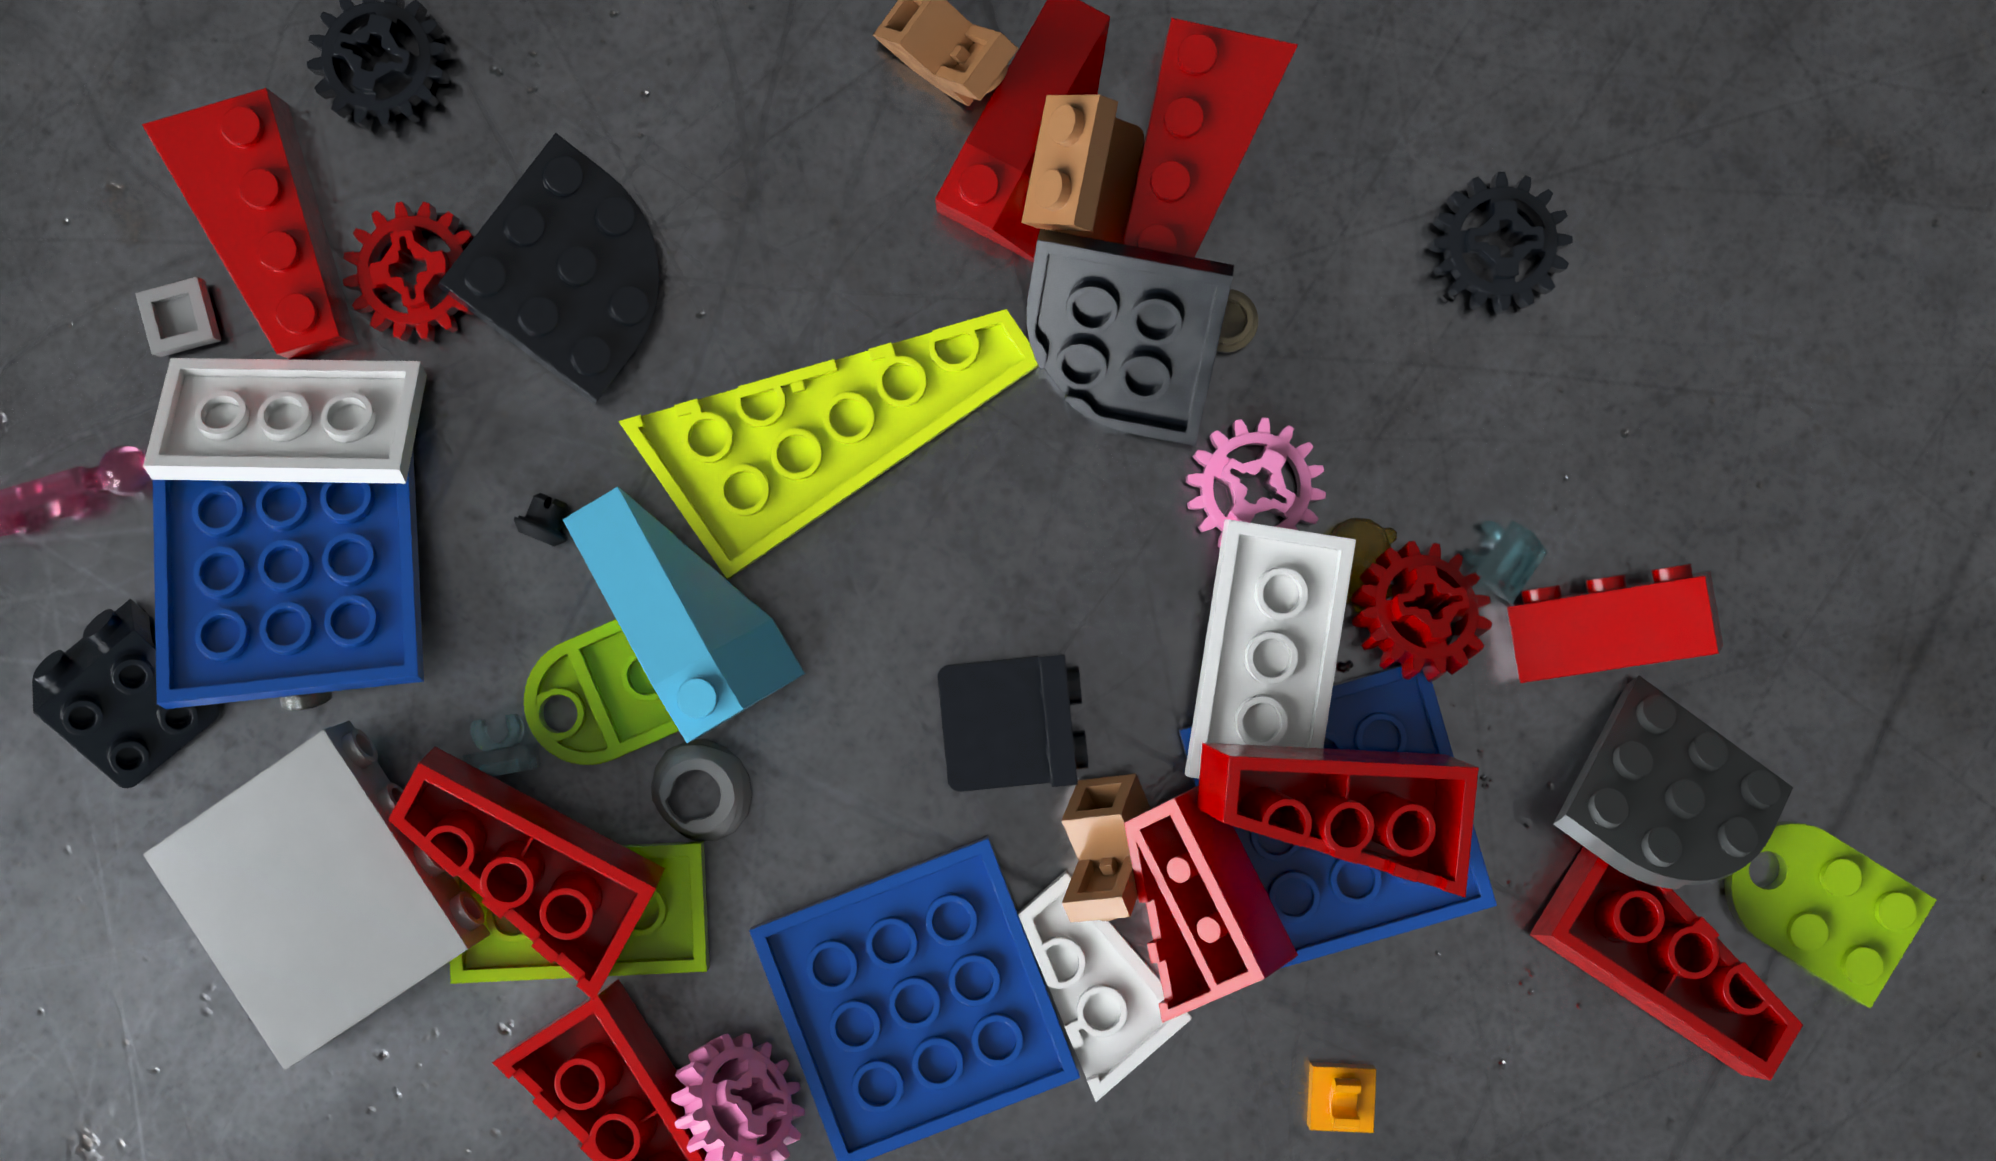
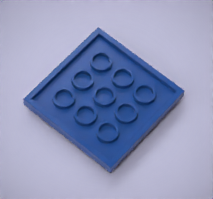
[153,450,424,709]
[1178,665,1497,969]
[749,836,1080,1161]

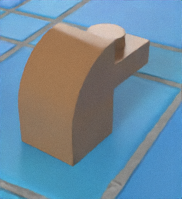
[873,0,1019,106]
[1061,774,1151,923]

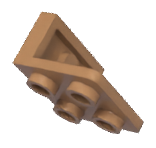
[1021,94,1144,244]

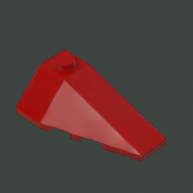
[935,0,1110,263]

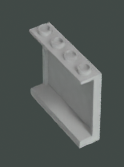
[143,720,491,1070]

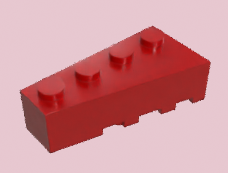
[1122,18,1298,257]
[492,979,707,1161]

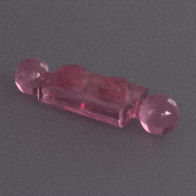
[0,445,151,537]

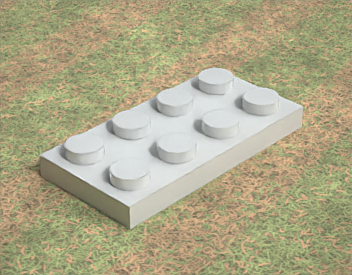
[143,358,427,484]
[1185,519,1356,779]

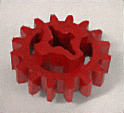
[343,201,475,342]
[1351,541,1492,682]

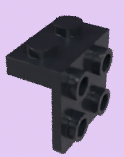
[32,598,220,788]
[938,653,1088,792]

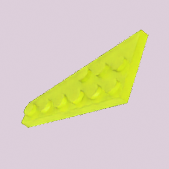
[618,309,1039,579]

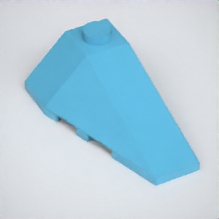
[562,486,806,743]

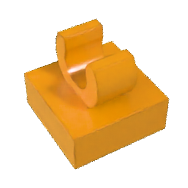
[1307,1062,1377,1133]

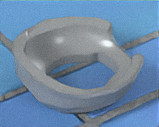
[651,739,752,841]

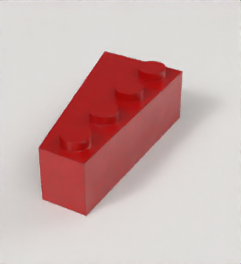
[142,88,358,360]
[1197,743,1479,898]
[388,746,665,1001]
[1529,846,1803,1081]

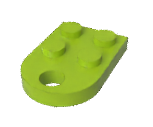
[524,619,679,765]
[1724,821,1937,1009]

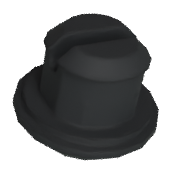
[514,493,570,546]

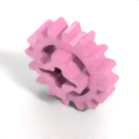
[1185,418,1326,548]
[671,1033,805,1161]

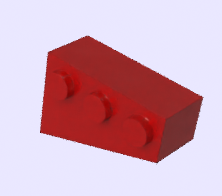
[1507,563,1723,683]
[1124,785,1298,1023]

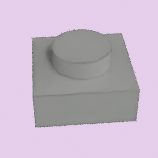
[135,277,221,357]

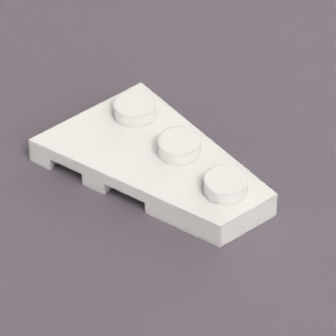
[1018,871,1192,1102]

